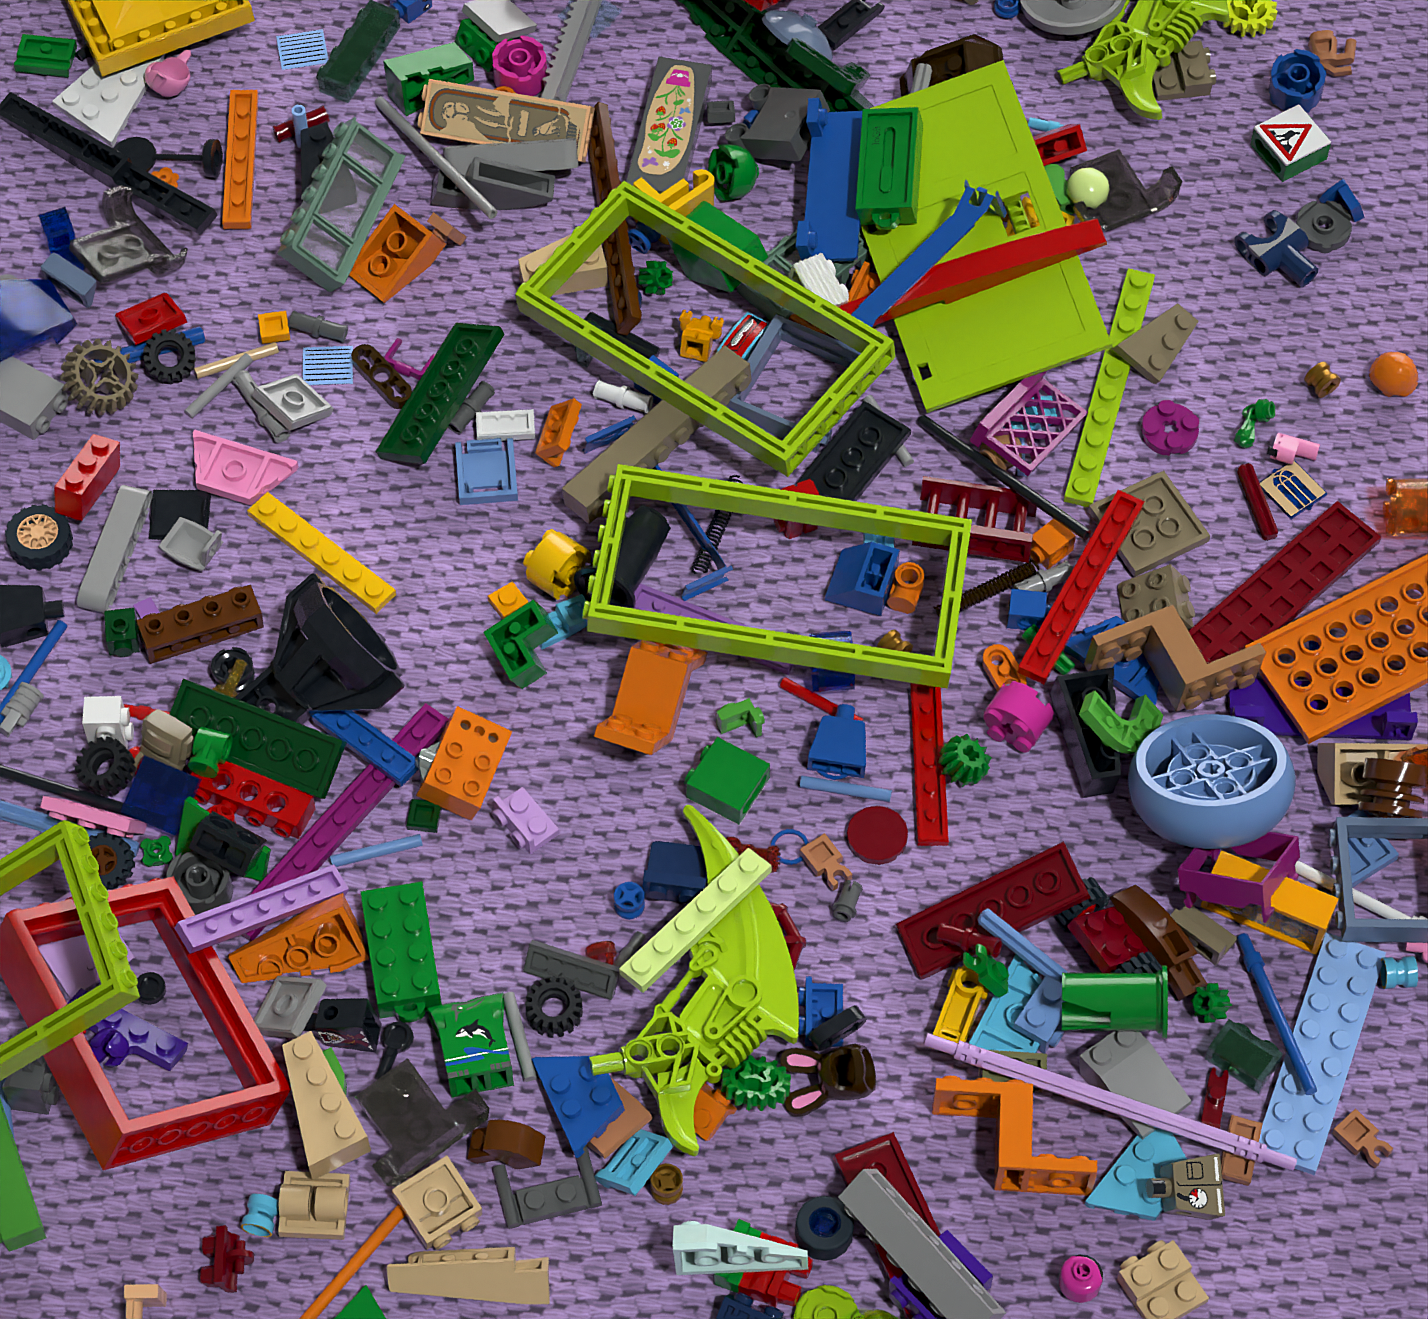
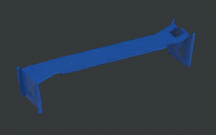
[837,180,1007,341]
[582,415,733,601]

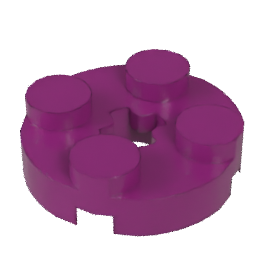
[1141,400,1199,456]

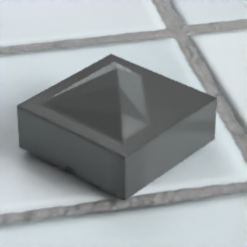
[707,101,735,123]

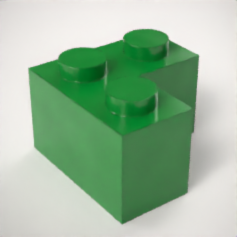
[484,600,558,689]

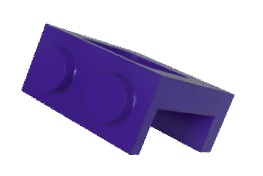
[889,1230,993,1319]

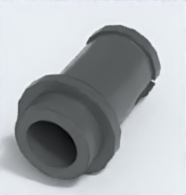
[832,880,863,922]

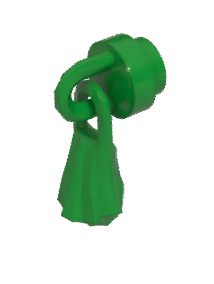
[1234,399,1275,449]

